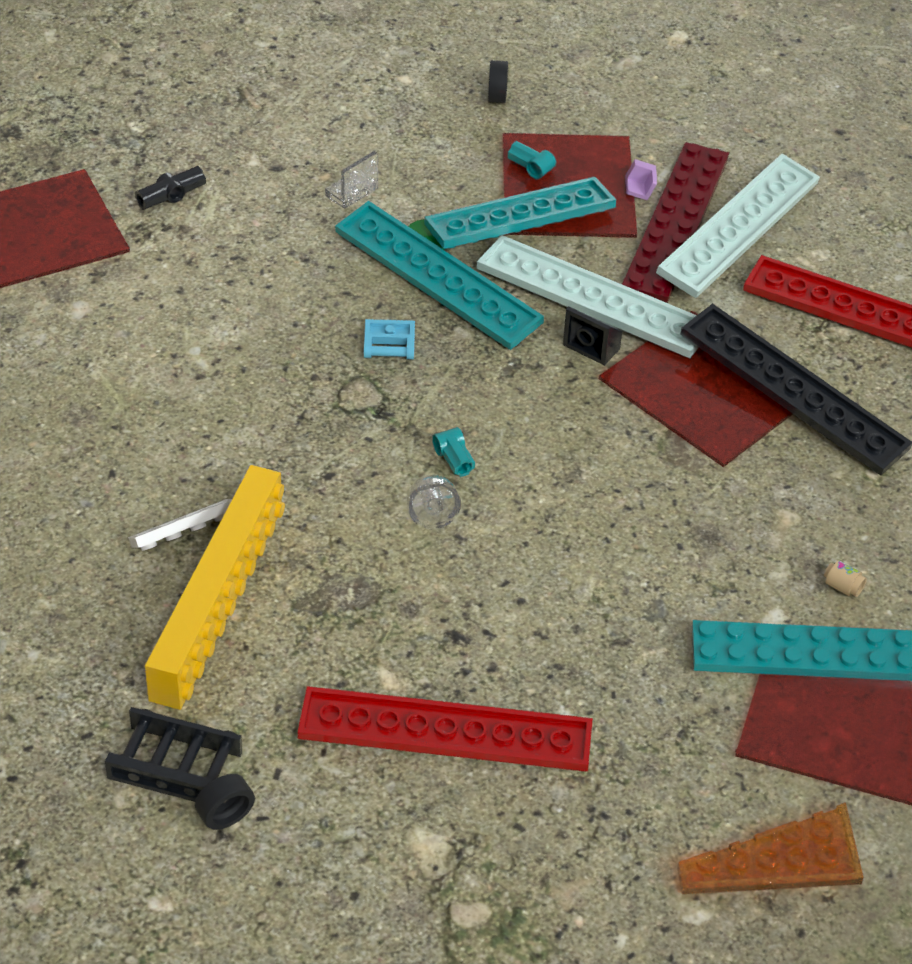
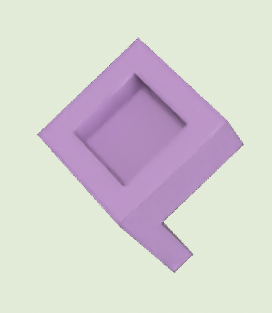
[625,159,657,200]

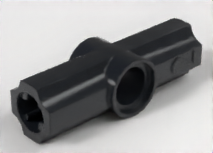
[135,166,206,210]

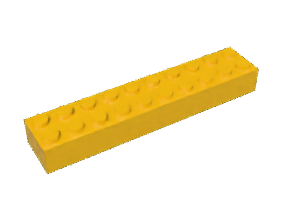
[145,465,285,710]

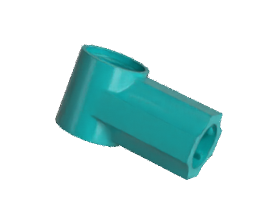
[508,141,556,179]
[432,427,475,477]

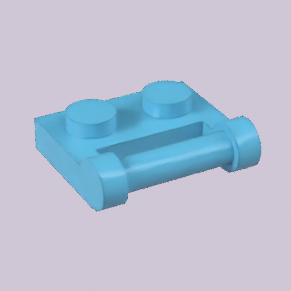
[364,319,415,359]

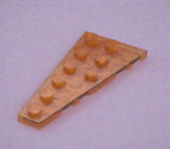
[677,802,864,895]

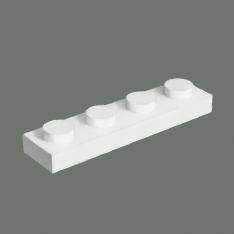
[128,499,232,551]

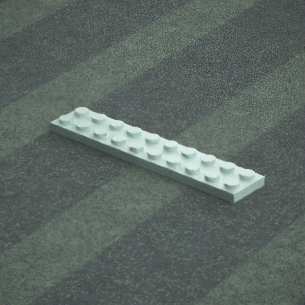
[656,154,820,298]
[477,235,699,358]

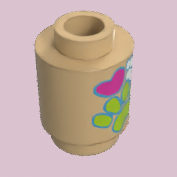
[824,560,867,597]

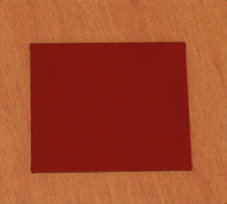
[503,133,637,238]
[0,169,130,288]
[599,311,793,467]
[735,674,912,806]

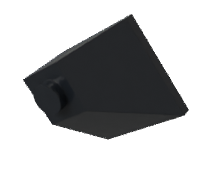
[563,306,622,366]

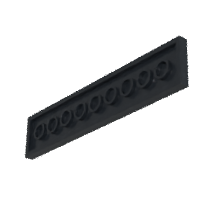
[680,303,912,476]

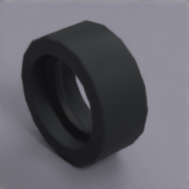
[488,60,508,103]
[194,774,255,830]

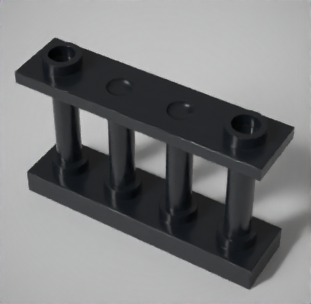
[105,707,243,802]

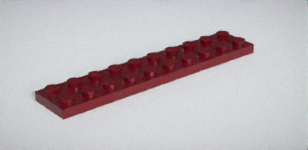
[622,142,729,303]

